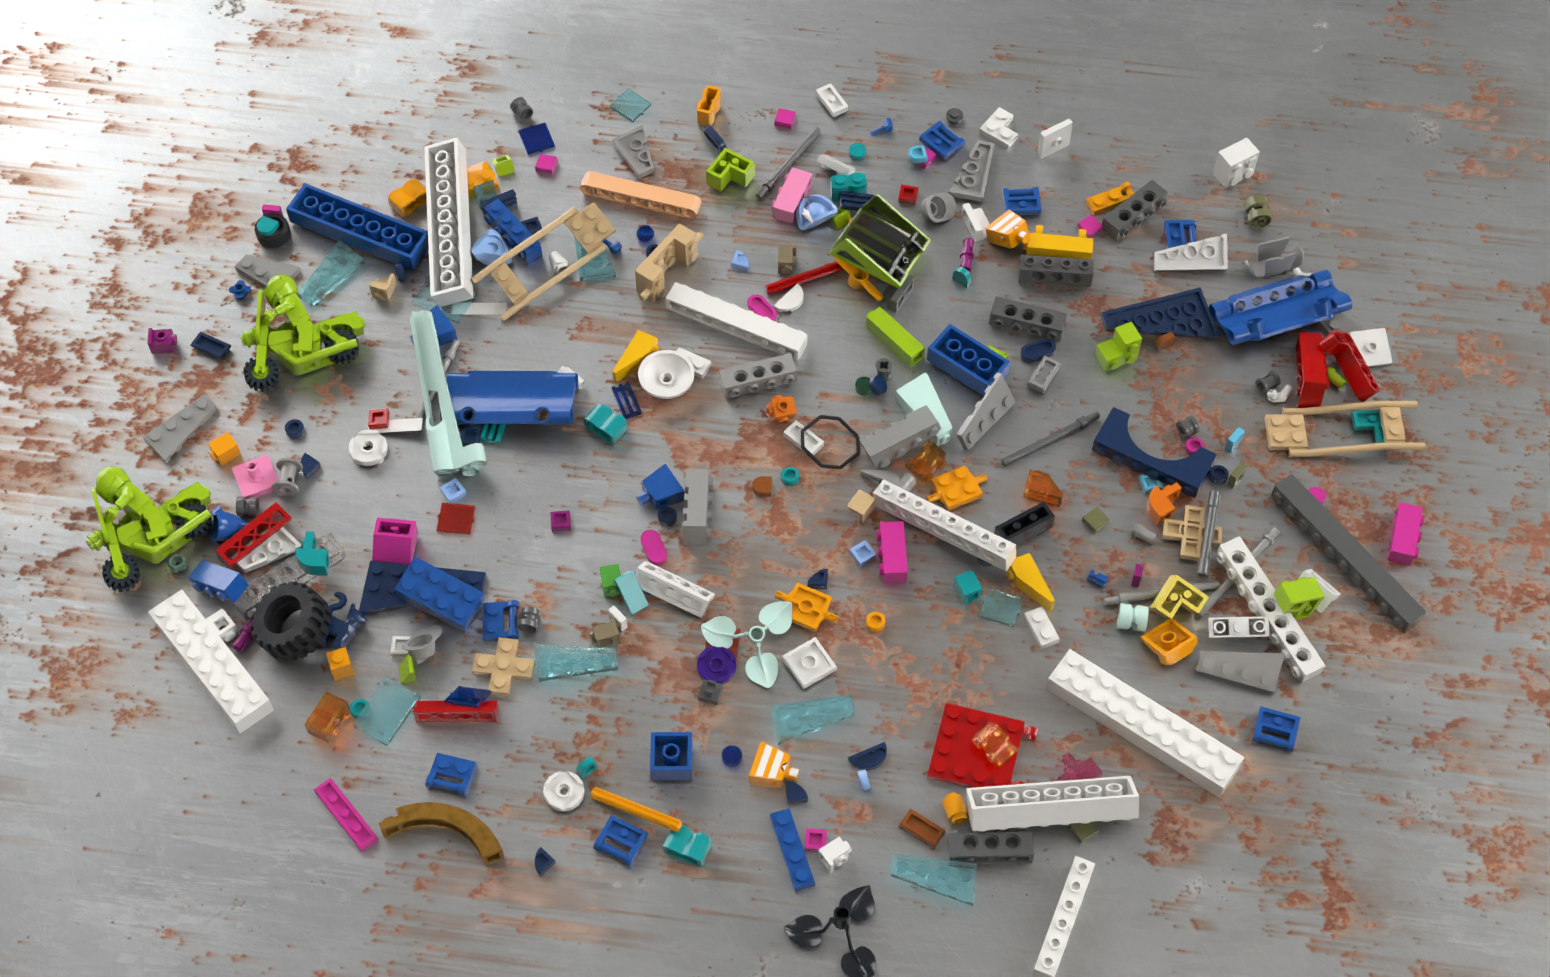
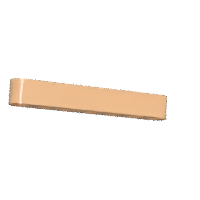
[580,171,702,219]

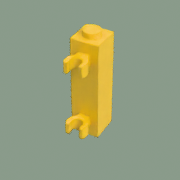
[1023,225,1093,259]

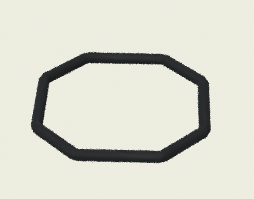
[801,415,860,469]

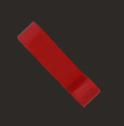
[1319,330,1380,402]

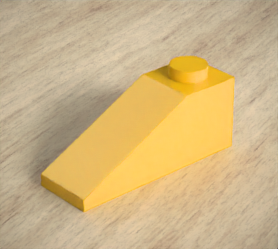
[612,330,660,383]
[1005,553,1055,611]

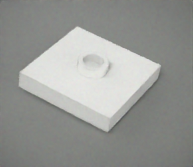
[1037,119,1073,159]
[1348,328,1393,367]
[782,637,837,689]

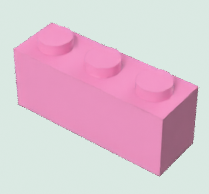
[771,167,812,224]

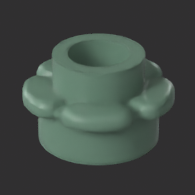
[168,554,187,573]

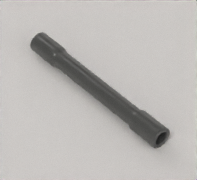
[1197,490,1221,579]

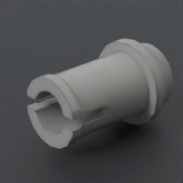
[1131,524,1157,545]

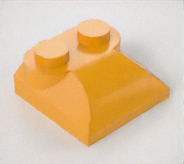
[467,161,499,199]
[1140,618,1198,665]

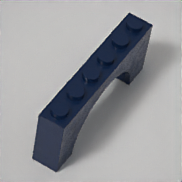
[1092,407,1217,498]

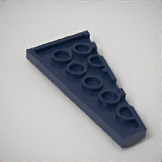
[1100,287,1220,339]
[359,561,486,615]

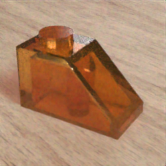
[1023,469,1063,507]

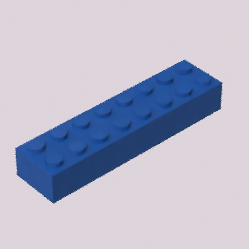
[286,183,429,271]

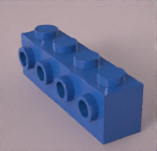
[484,199,542,265]

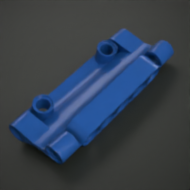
[1209,270,1352,345]
[440,371,578,426]

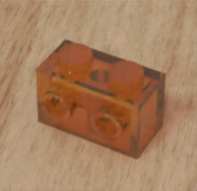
[304,691,350,743]

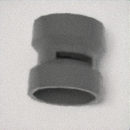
[510,97,533,122]
[235,497,259,516]
[518,607,541,633]

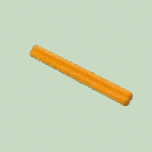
[590,787,682,832]

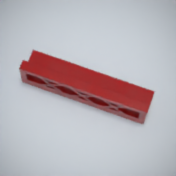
[215,502,292,568]
[413,700,498,722]

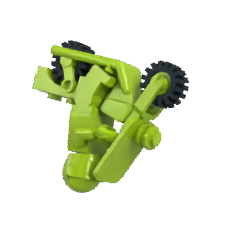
[240,274,366,392]
[86,466,213,592]

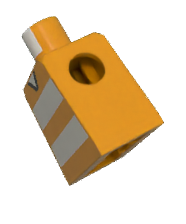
[985,210,1030,248]
[749,741,800,788]

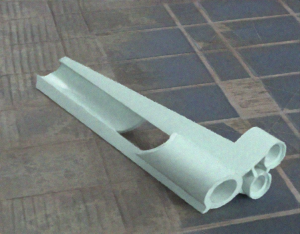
[410,310,487,476]

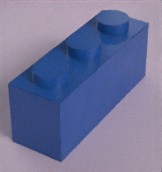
[188,560,249,603]

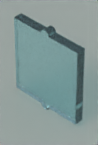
[610,88,651,122]
[980,588,1023,627]

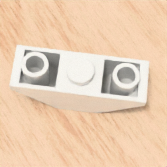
[1208,616,1269,639]

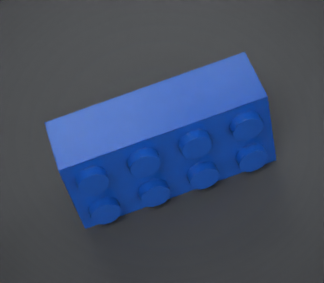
[927,324,1010,396]
[394,556,485,633]

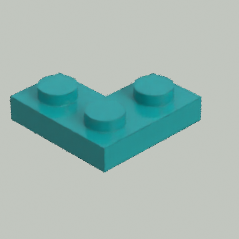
[1351,410,1385,443]

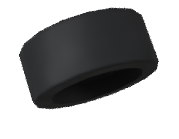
[255,213,291,248]

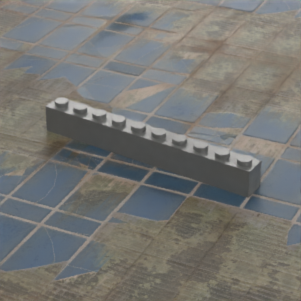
[1271,474,1426,633]

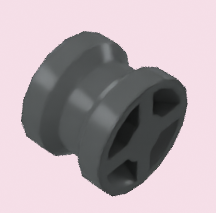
[1176,416,1199,439]

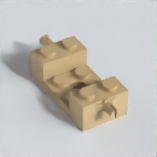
[635,223,704,302]

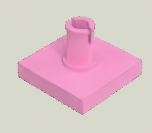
[231,454,278,499]

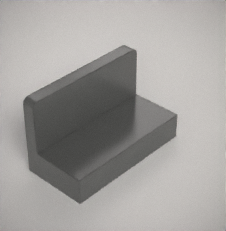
[878,274,915,313]

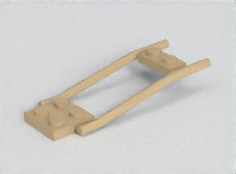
[471,202,616,321]
[1264,401,1426,457]

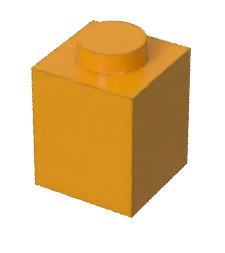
[208,432,241,466]
[326,647,354,680]

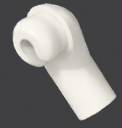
[1267,385,1293,403]

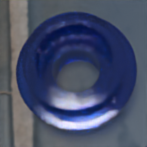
[636,225,654,242]

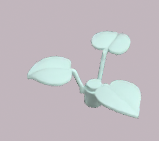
[701,601,792,688]

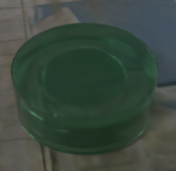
[855,377,872,396]

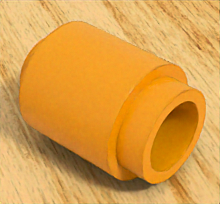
[942,792,968,825]

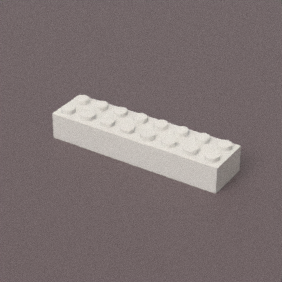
[148,589,274,734]
[966,776,1139,832]

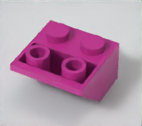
[372,517,419,565]

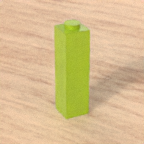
[866,306,925,368]

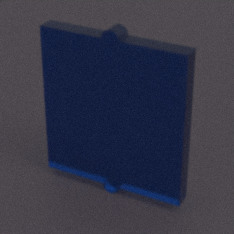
[518,123,555,155]
[445,686,491,708]

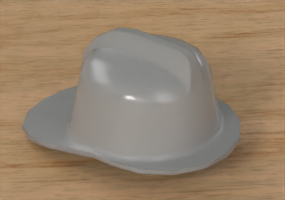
[918,192,956,222]
[402,625,442,664]

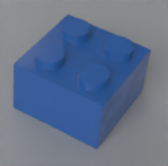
[650,732,693,780]

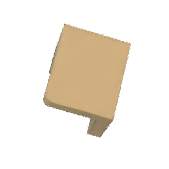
[369,273,397,301]
[847,489,876,524]

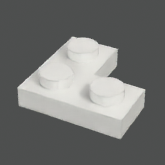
[979,107,1018,149]

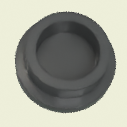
[946,108,963,125]

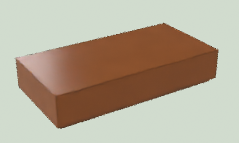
[899,809,946,849]

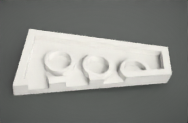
[1154,233,1228,271]

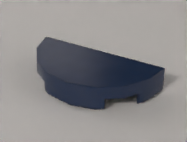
[848,742,887,771]

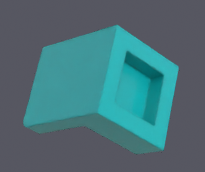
[953,570,982,605]

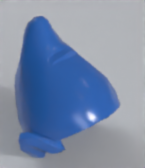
[209,505,249,546]

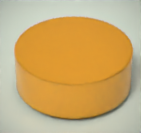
[866,612,886,632]

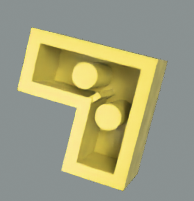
[1150,575,1209,619]

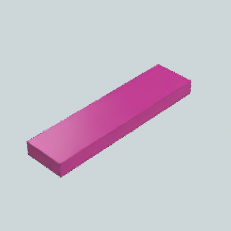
[313,777,378,852]

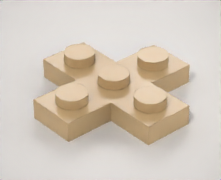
[1162,505,1223,561]
[472,637,535,697]

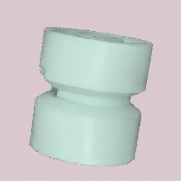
[1117,603,1148,632]

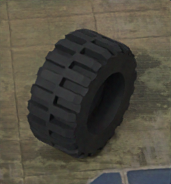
[251,582,331,661]

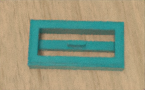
[481,424,506,444]

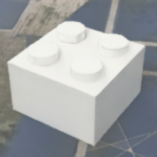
[1213,138,1260,188]

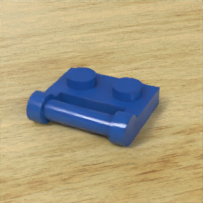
[919,121,966,160]
[1002,187,1041,215]
[1164,220,1197,249]
[483,600,519,642]
[1252,706,1300,752]
[425,753,477,796]
[593,815,648,867]

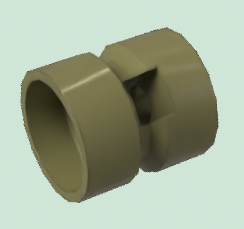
[1244,195,1272,229]

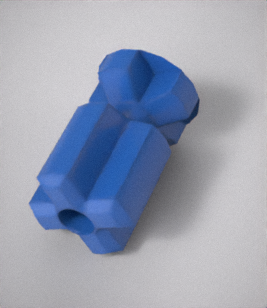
[1087,570,1109,587]

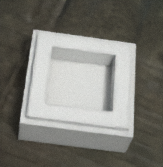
[608,606,628,632]
[390,636,411,657]

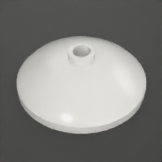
[638,350,694,399]

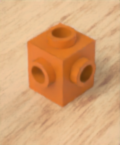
[766,395,797,424]

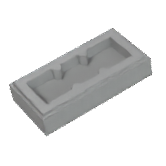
[1027,356,1061,394]

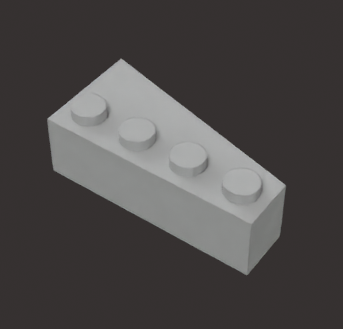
[859,405,941,469]
[682,469,713,546]

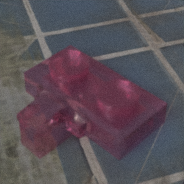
[1057,752,1103,781]

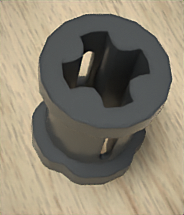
[875,358,892,382]
[1255,370,1281,394]

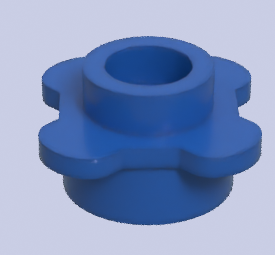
[229,280,251,299]

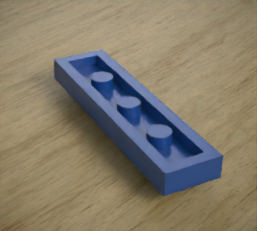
[770,808,815,892]

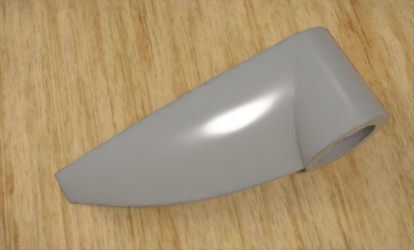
[860,469,916,492]

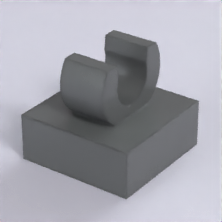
[698,680,723,705]

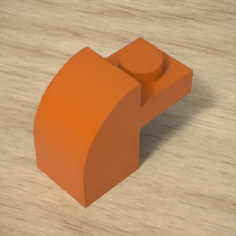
[1147,482,1182,526]

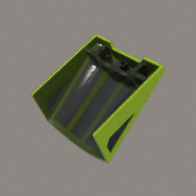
[829,194,931,288]

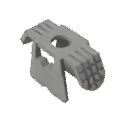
[1245,237,1305,279]

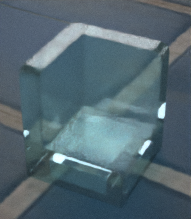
[473,180,497,210]

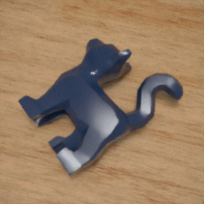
[316,592,367,650]

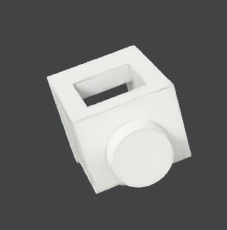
[206,608,238,642]
[818,837,852,874]

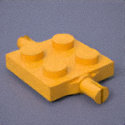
[926,465,988,511]
[774,582,838,632]

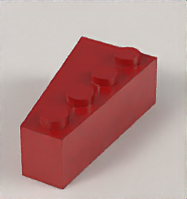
[1296,332,1329,408]

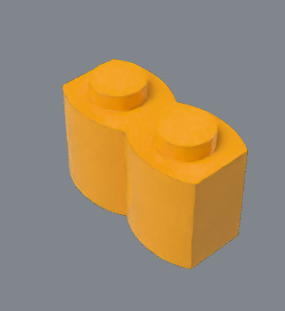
[697,85,721,126]
[388,178,427,217]

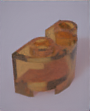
[903,440,947,483]
[971,721,1018,766]

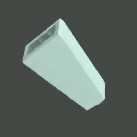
[895,372,952,447]

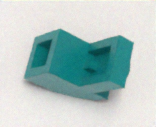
[295,531,330,576]

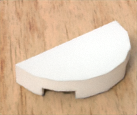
[774,283,804,312]

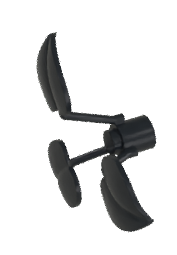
[784,885,876,977]

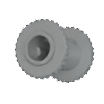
[272,458,303,496]

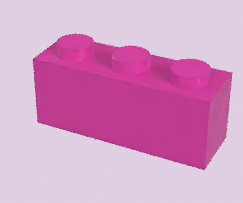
[1387,502,1425,566]
[876,521,908,583]

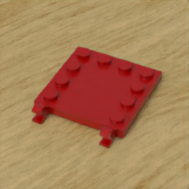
[927,703,1038,788]

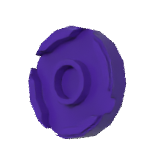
[697,646,736,684]

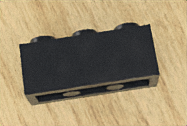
[994,502,1055,546]

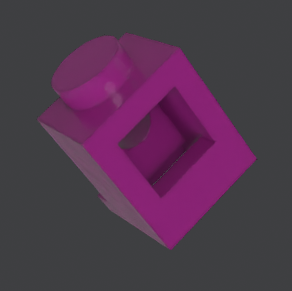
[147,328,177,354]

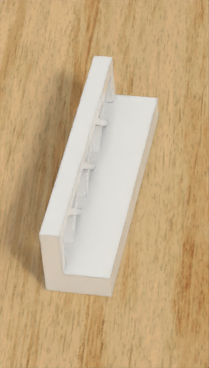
[635,561,715,618]

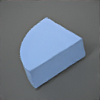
[731,250,749,271]

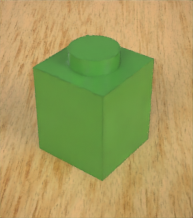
[599,564,621,597]

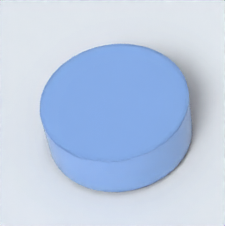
[857,769,871,791]

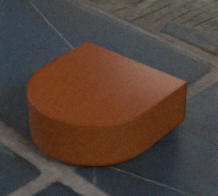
[1154,332,1175,350]
[752,476,772,496]

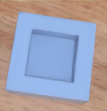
[440,478,467,505]
[849,540,877,567]

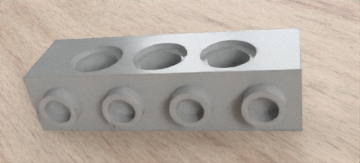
[719,353,797,398]

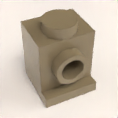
[778,245,797,274]
[589,617,621,650]

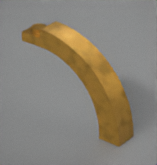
[379,802,504,865]

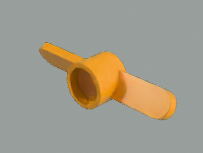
[834,251,884,301]

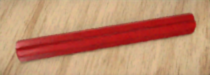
[765,262,843,294]

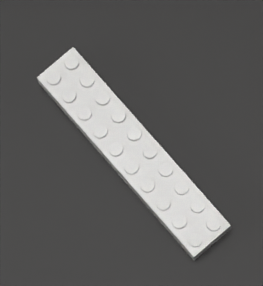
[424,138,474,307]
[1046,649,1245,798]

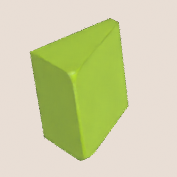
[492,155,515,177]
[829,207,851,229]
[398,655,416,684]

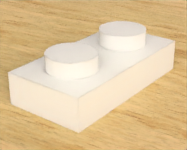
[816,83,848,117]
[817,155,855,175]
[677,347,711,379]
[783,420,824,455]
[1024,607,1060,649]

